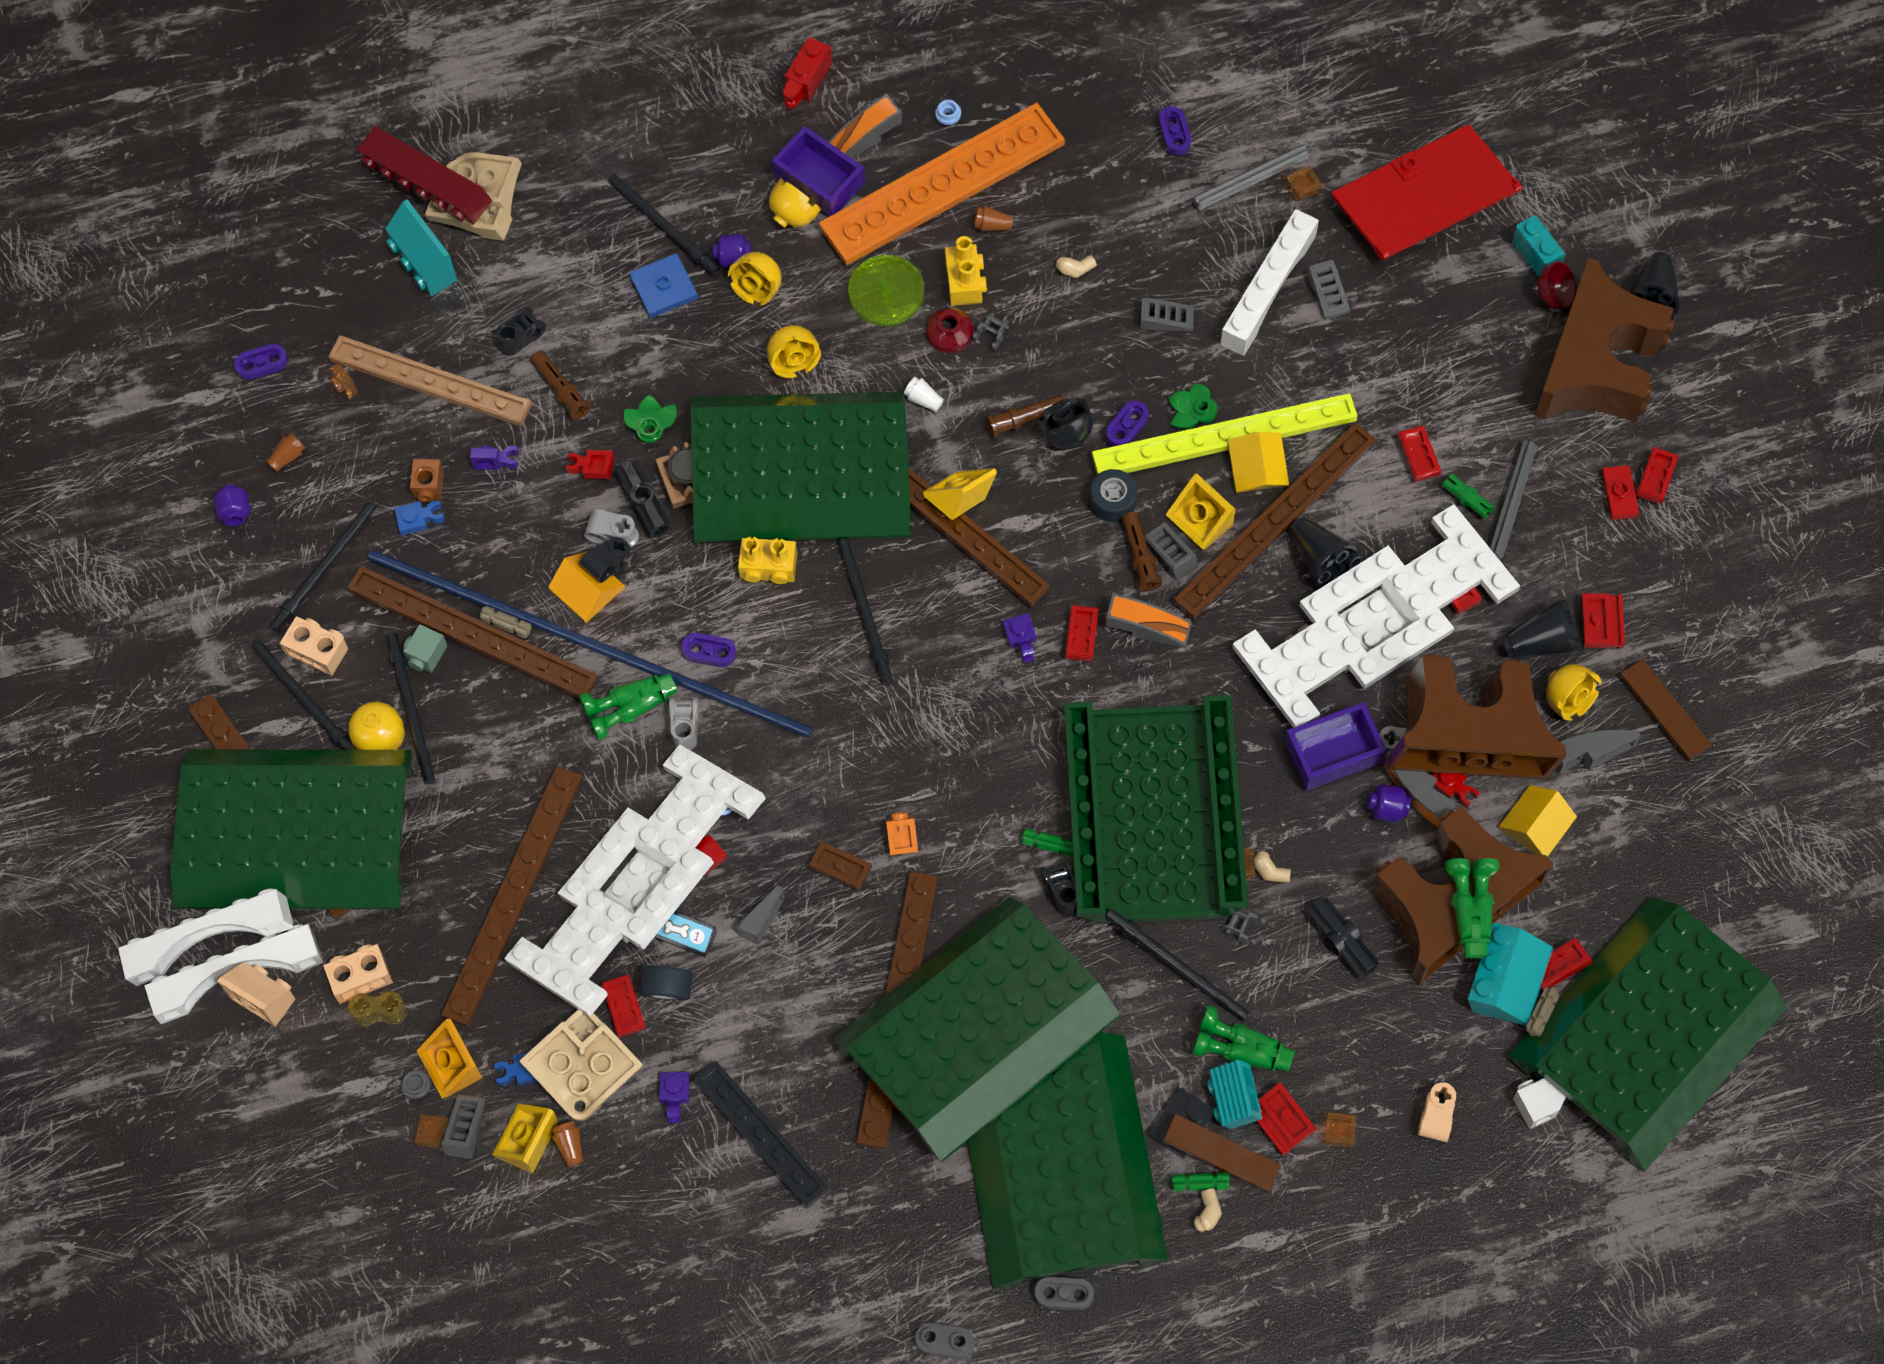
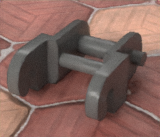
[972,313,1009,350]
[1223,911,1266,946]

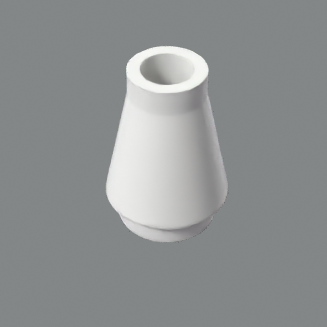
[903,377,944,413]

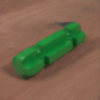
[1022,828,1073,856]
[1172,1173,1230,1191]

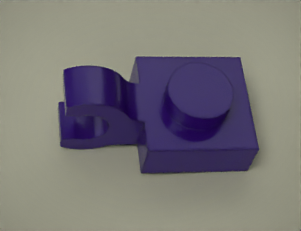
[470,446,519,470]
[1002,613,1037,663]
[659,1072,690,1123]

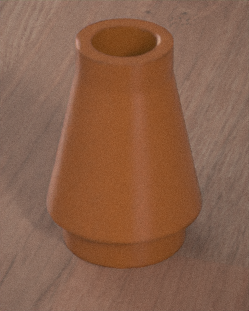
[974,206,1013,231]
[266,433,306,472]
[552,1122,584,1167]

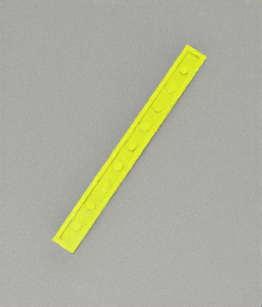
[1092,393,1357,475]

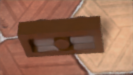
[809,841,872,891]

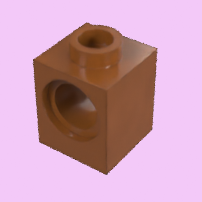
[410,459,444,502]

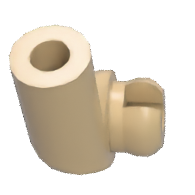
[1056,255,1097,278]
[1253,851,1291,883]
[1194,1189,1221,1232]

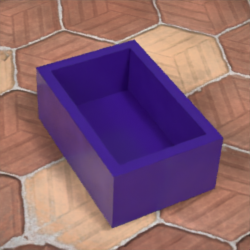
[772,126,866,216]
[1284,702,1387,791]

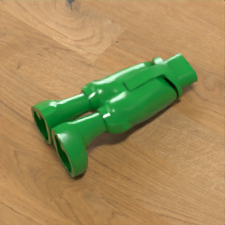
[578,673,678,741]
[1445,858,1499,958]
[1192,1005,1295,1072]

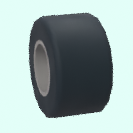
[1089,469,1138,522]
[639,966,693,1000]

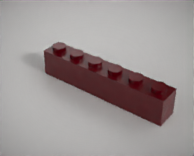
[356,126,493,225]

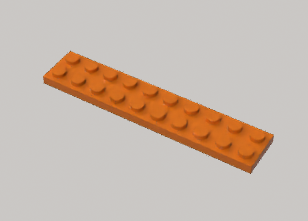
[819,103,1065,266]

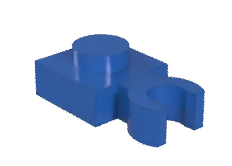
[395,501,445,536]
[494,1052,538,1086]

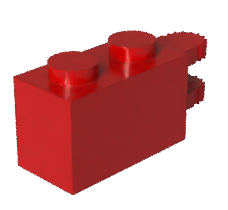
[783,37,832,110]

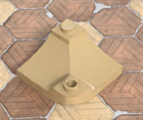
[425,152,522,241]
[520,1010,643,1121]

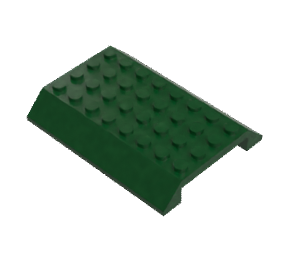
[691,392,910,543]
[1064,695,1249,924]
[170,749,412,909]
[833,897,1120,1163]
[1508,897,1788,1172]
[968,1032,1168,1290]

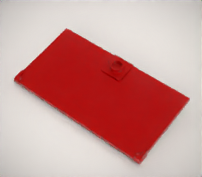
[1331,124,1522,260]

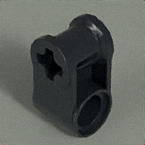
[496,306,547,356]
[579,537,631,583]
[1040,858,1077,917]

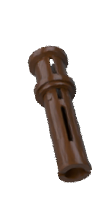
[531,350,591,420]
[985,394,1065,438]
[1121,512,1162,592]

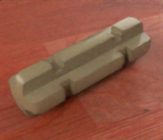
[480,606,532,638]
[1525,987,1560,1036]

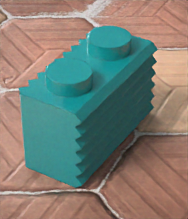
[1512,215,1566,276]
[1208,1060,1263,1129]

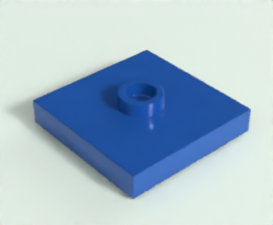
[629,253,698,318]

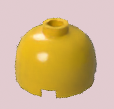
[769,178,821,228]
[728,252,782,305]
[767,325,821,378]
[1546,664,1601,721]
[348,701,405,750]

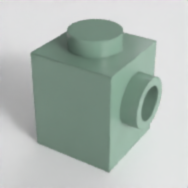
[403,625,447,673]

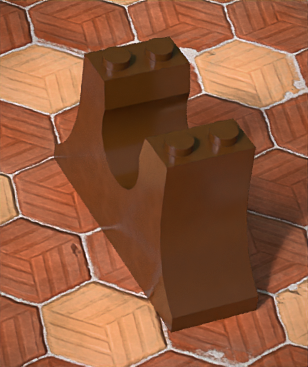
[1535,258,1675,422]
[1386,654,1567,779]
[1371,806,1553,985]

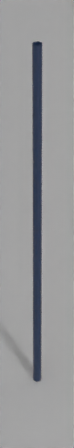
[368,550,813,738]

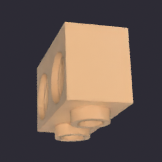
[280,616,348,676]
[323,944,393,1004]

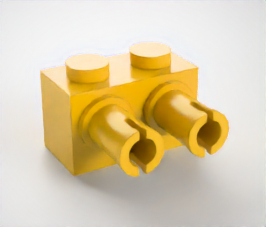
[945,236,987,306]
[738,537,797,584]

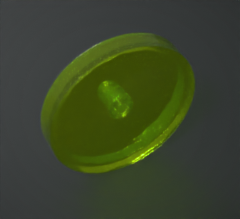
[848,255,924,326]

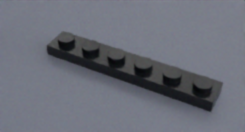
[694,1061,829,1209]

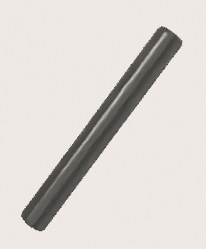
[1193,145,1309,210]
[1489,440,1537,559]

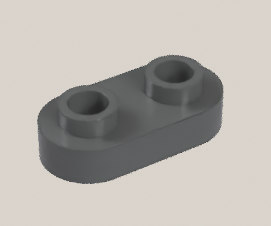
[1035,1277,1094,1311]
[915,1323,975,1360]

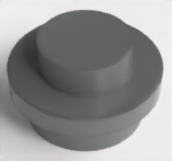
[401,1070,431,1099]

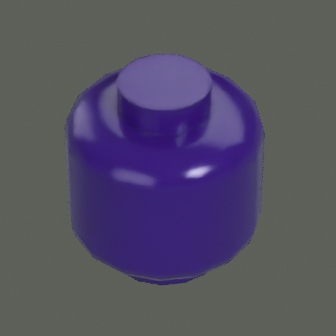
[713,234,751,268]
[213,484,251,526]
[1367,784,1410,823]

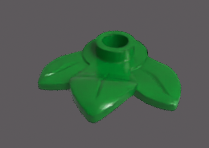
[1169,383,1218,429]
[624,395,677,443]

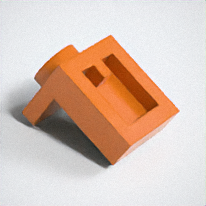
[885,812,918,855]

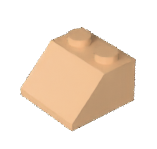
[217,962,295,1027]

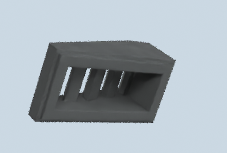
[1307,260,1350,320]
[1140,298,1194,332]
[1144,522,1198,580]
[737,885,785,945]
[442,1094,486,1159]

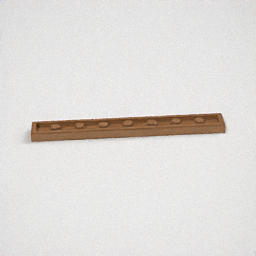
[329,335,532,427]

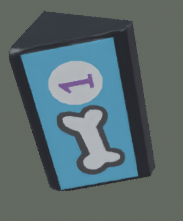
[654,911,717,958]

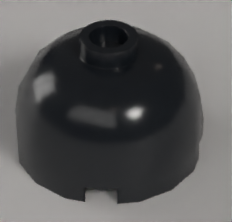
[1038,398,1093,448]

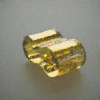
[348,991,407,1026]

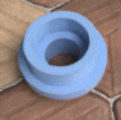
[936,100,961,125]

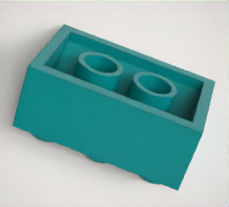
[385,200,457,296]
[1468,922,1553,1026]

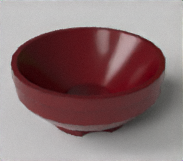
[1536,261,1576,309]
[926,308,974,354]

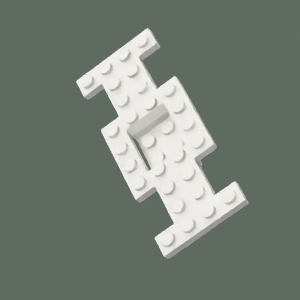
[1232,504,1520,728]
[504,744,765,1017]

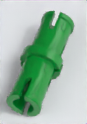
[1442,474,1495,519]

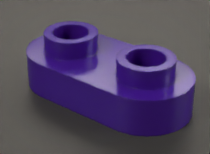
[1159,107,1191,155]
[234,344,288,380]
[1106,401,1149,447]
[682,633,737,667]

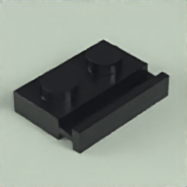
[1149,1087,1214,1160]

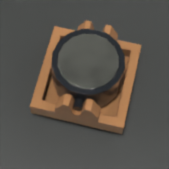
[656,442,693,509]

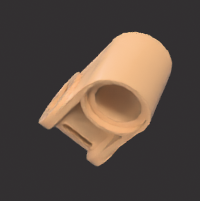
[1418,1083,1456,1142]

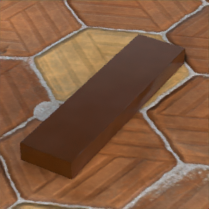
[1619,659,1712,762]
[1162,1114,1281,1193]

